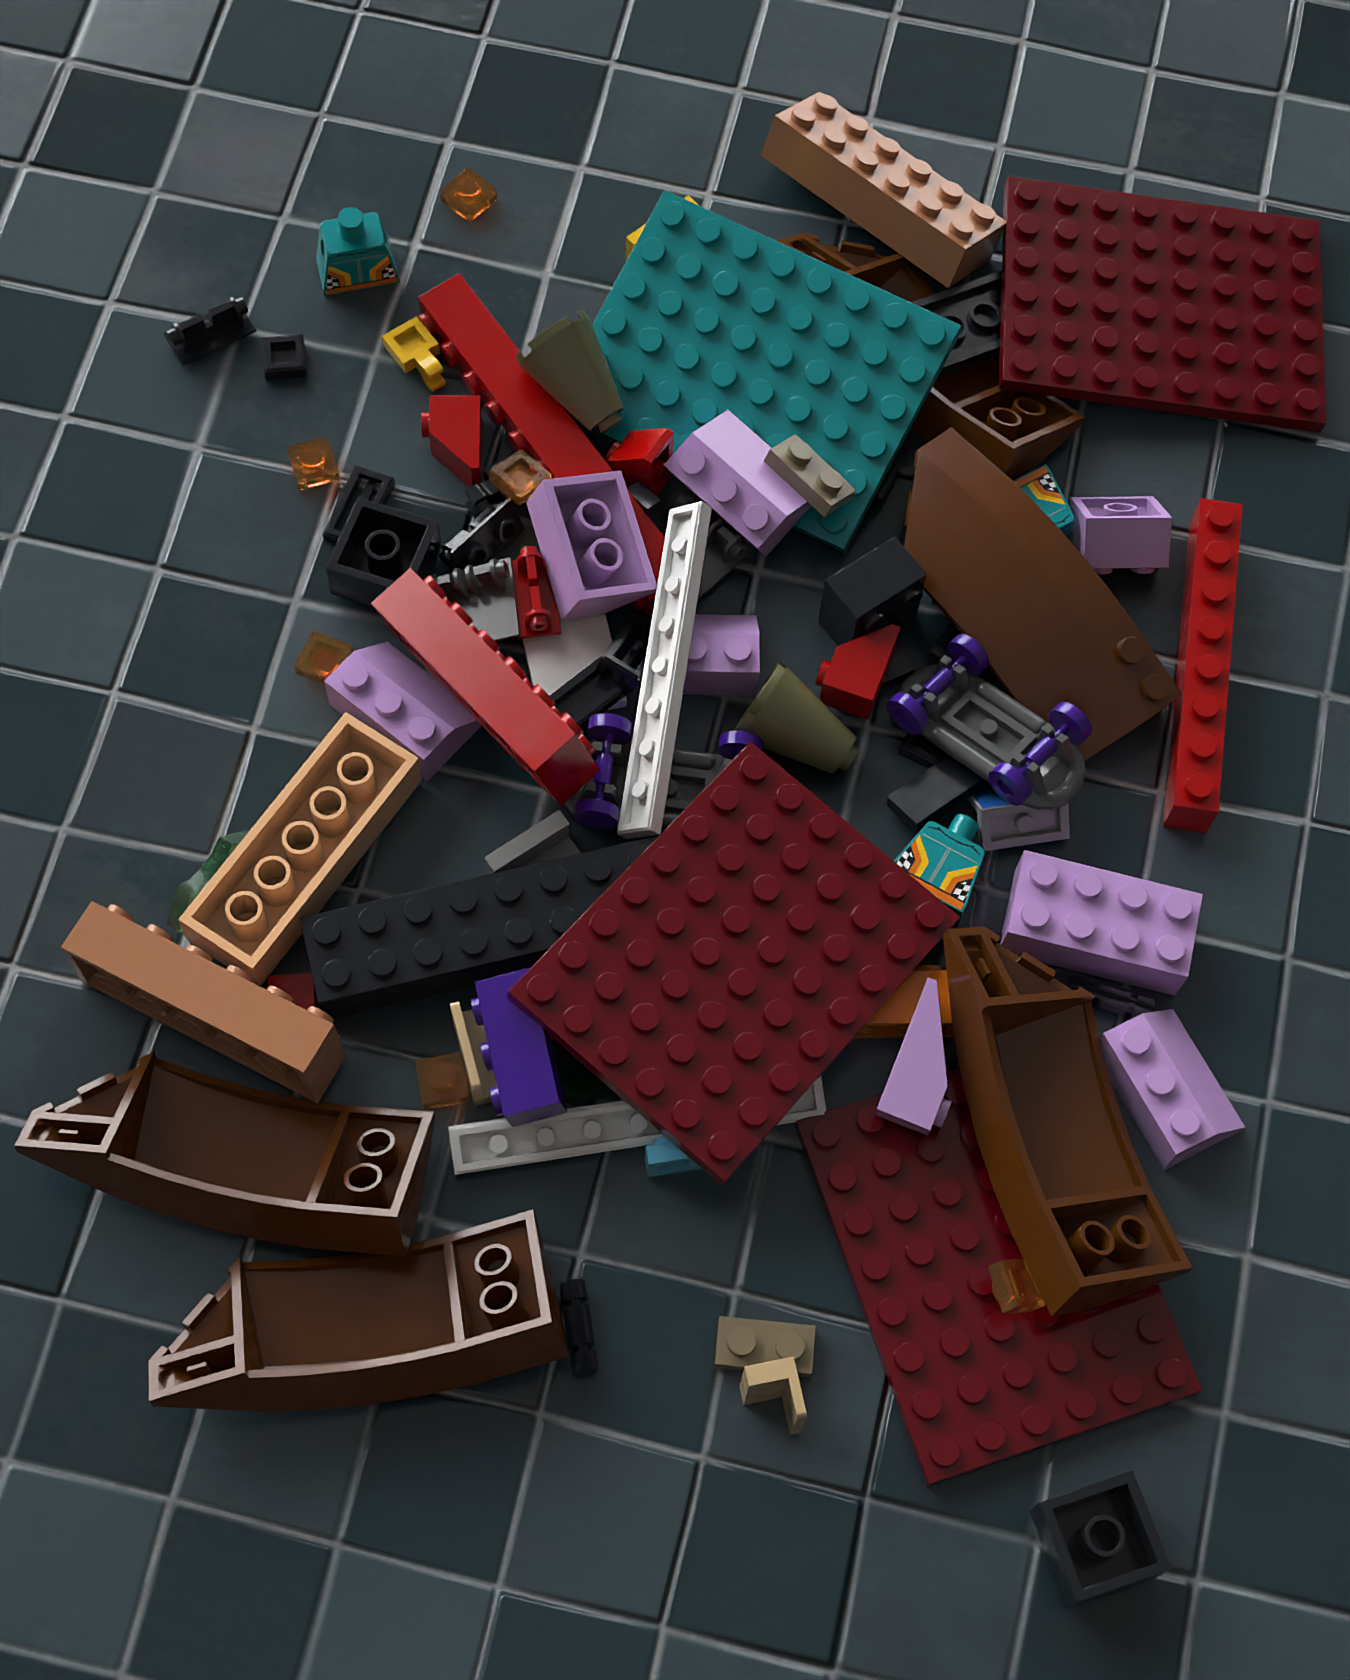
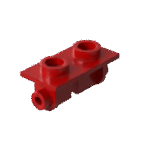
[512,546,561,639]

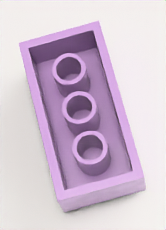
[999,850,1203,996]

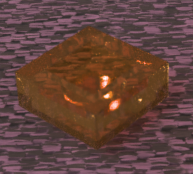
[440,167,497,223]
[286,436,340,491]
[490,449,551,505]
[294,630,354,685]
[415,1052,470,1110]
[988,1259,1045,1313]

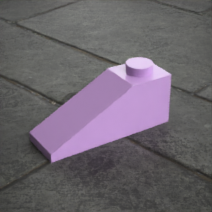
[875,978,952,1136]

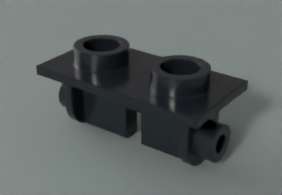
[163,297,257,366]
[439,498,525,570]

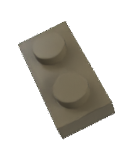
[764,434,856,518]
[714,1316,816,1378]

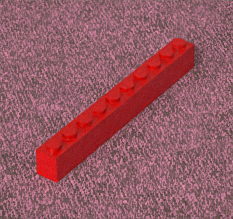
[417,273,665,620]

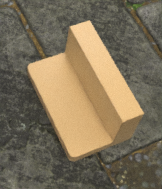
[450,1002,497,1106]
[739,1356,807,1435]

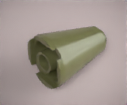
[515,310,625,434]
[734,662,859,774]

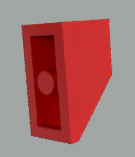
[421,395,482,488]
[605,428,674,496]
[815,624,901,720]

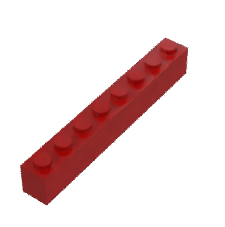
[1163,498,1243,833]

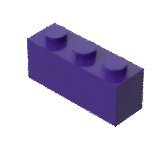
[471,968,568,1127]

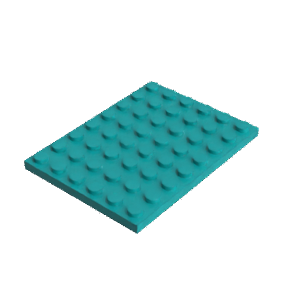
[565,190,962,553]

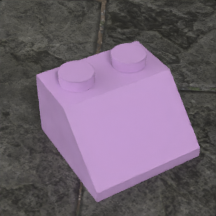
[1070,496,1172,574]
[683,614,760,696]

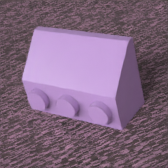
[664,410,811,558]
[526,471,657,621]
[324,642,482,782]
[1099,1009,1245,1170]

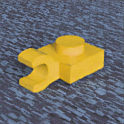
[382,316,446,392]

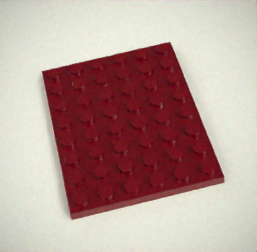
[999,176,1326,432]
[507,742,960,1186]
[795,1069,1202,1487]

